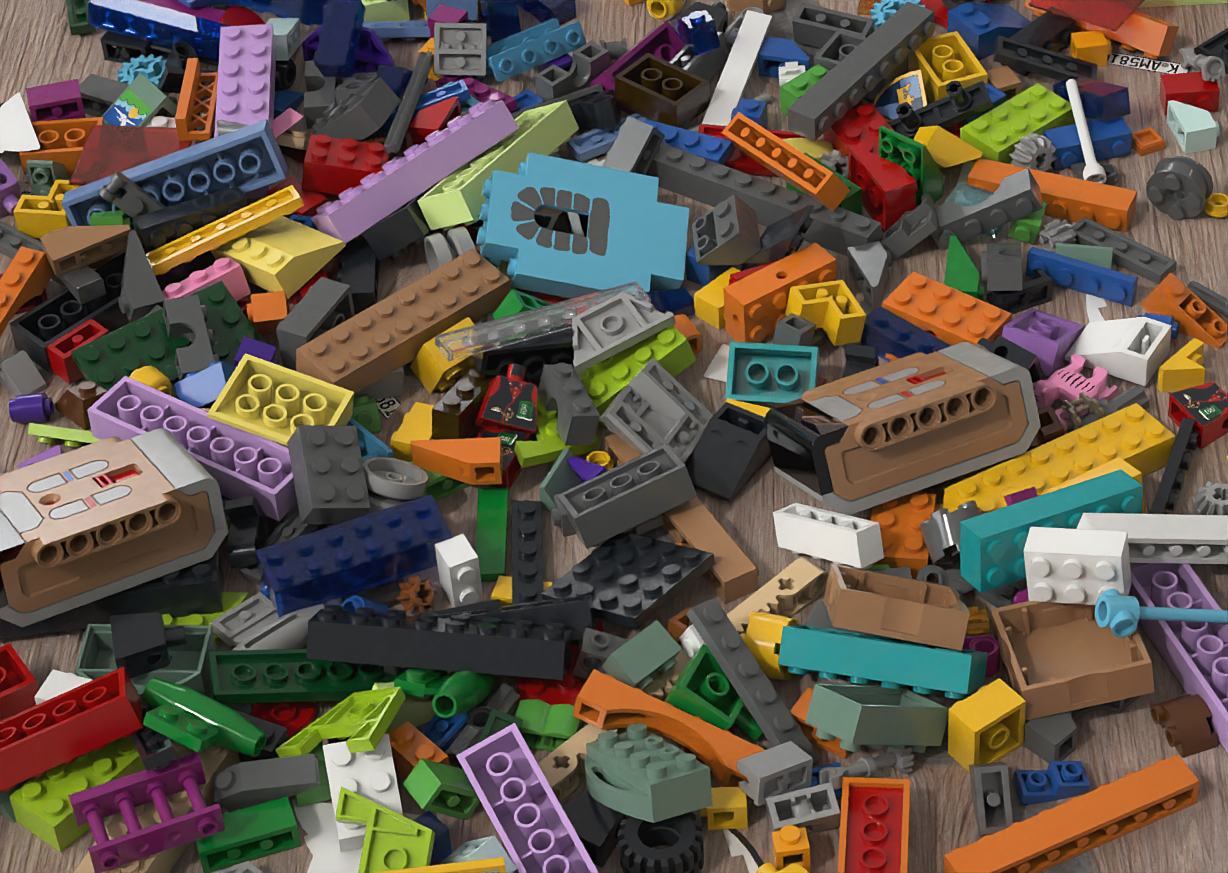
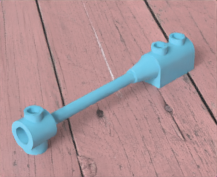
[1095,589,1228,638]

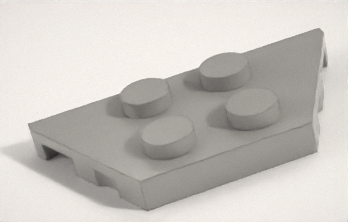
[572,292,676,374]

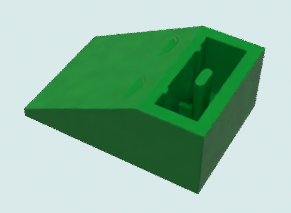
[879,125,943,207]

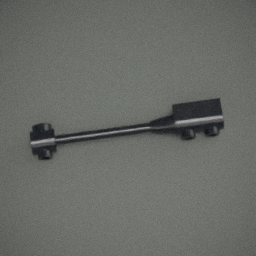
[100,25,296,91]

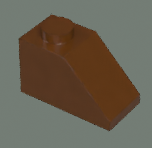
[55,381,108,431]

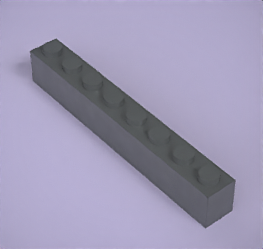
[788,2,936,141]

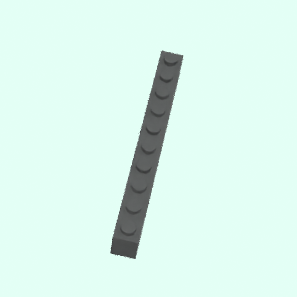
[645,143,881,257]

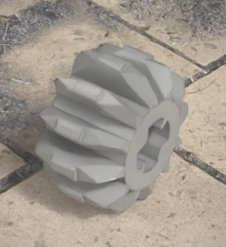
[1009,133,1057,172]
[1193,480,1228,515]

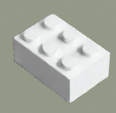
[1023,527,1132,605]
[323,734,403,852]

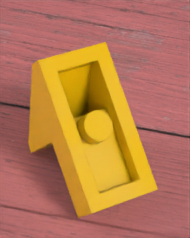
[1157,338,1205,392]

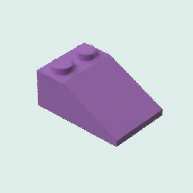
[1002,308,1085,377]

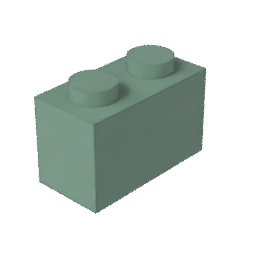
[602,620,682,691]

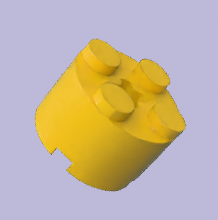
[740,611,800,680]

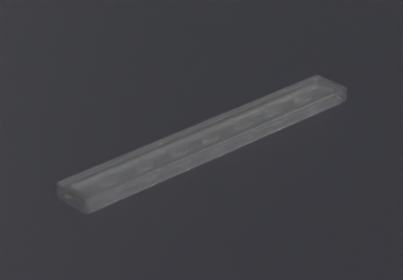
[435,281,651,361]

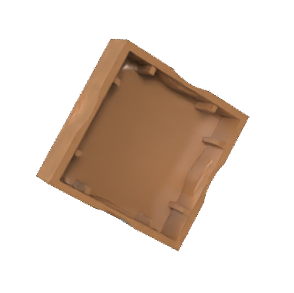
[824,564,970,651]
[991,601,1154,721]

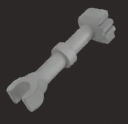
[1179,47,1226,82]
[819,745,914,790]

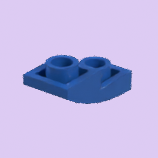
[1012,761,1091,804]

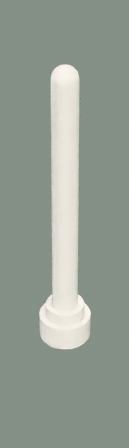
[1066,79,1107,184]

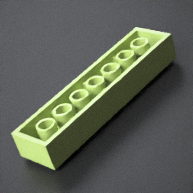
[417,100,579,231]

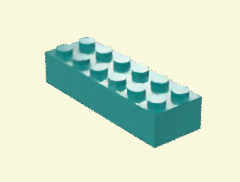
[960,469,1143,593]
[778,624,988,699]

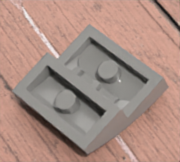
[434,22,487,76]

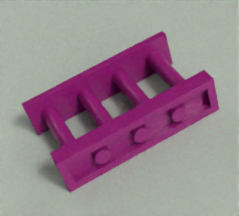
[69,752,225,873]

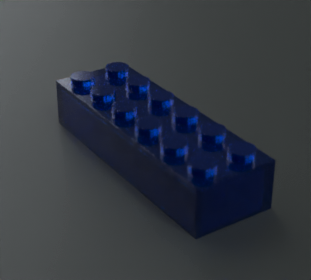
[255,494,452,617]

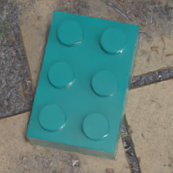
[725,342,820,410]

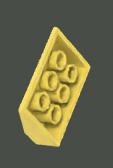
[211,216,346,299]
[207,353,354,446]

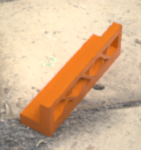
[175,58,218,141]

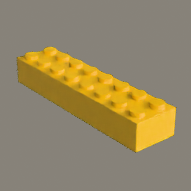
[943,403,1176,514]

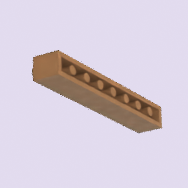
[605,433,759,604]

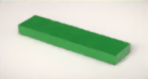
[475,487,509,582]

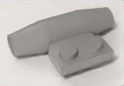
[210,592,324,650]

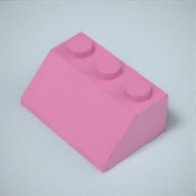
[162,257,251,301]

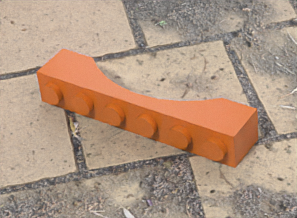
[0,246,54,337]
[572,669,765,800]

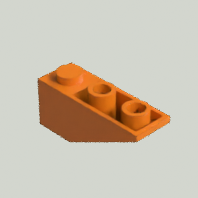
[1140,272,1228,349]
[410,437,503,485]

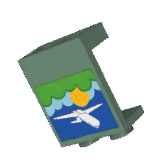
[101,73,177,155]

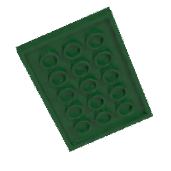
[71,280,264,399]

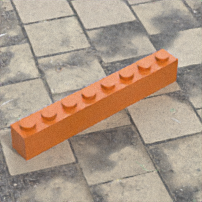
[944,754,1200,873]

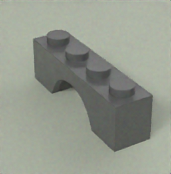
[930,168,1043,250]
[1024,695,1141,763]

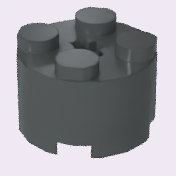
[920,500,982,565]

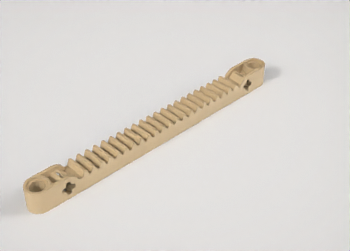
[538,557,829,804]

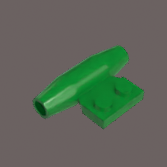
[394,668,499,718]
[143,677,267,757]

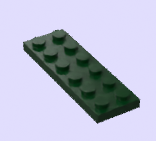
[208,649,404,704]

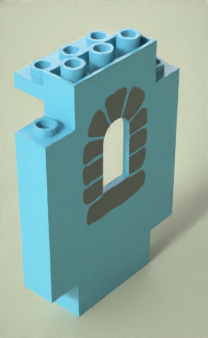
[476,152,689,304]

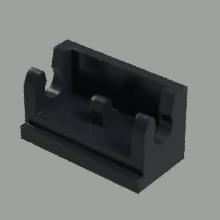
[986,268,1053,314]

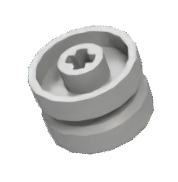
[424,226,476,273]
[363,457,428,524]

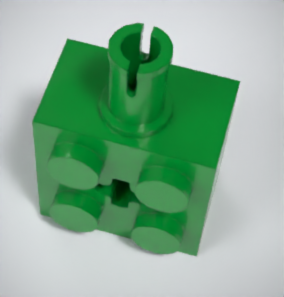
[664,644,763,741]

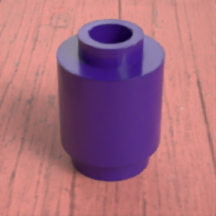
[9,392,54,424]

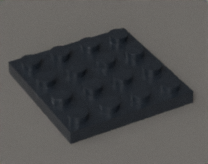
[541,532,716,629]

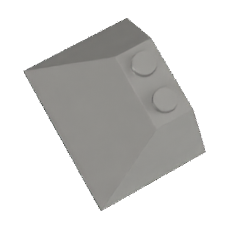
[599,358,713,463]

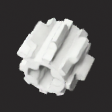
[779,61,805,87]

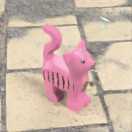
[1032,353,1118,431]

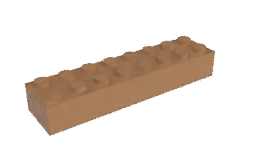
[296,249,510,394]

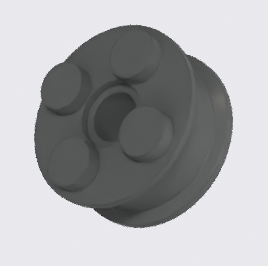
[1146,156,1213,220]

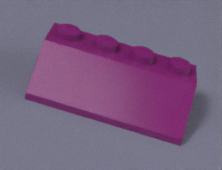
[589,20,686,115]

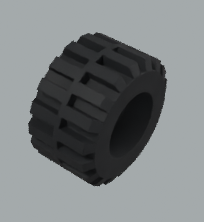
[618,812,704,873]

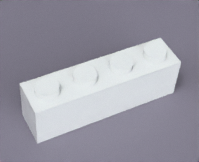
[773,503,884,570]

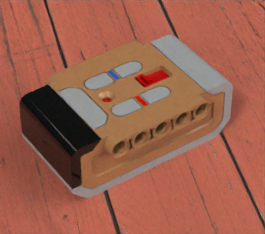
[764,342,1041,515]
[0,428,228,627]

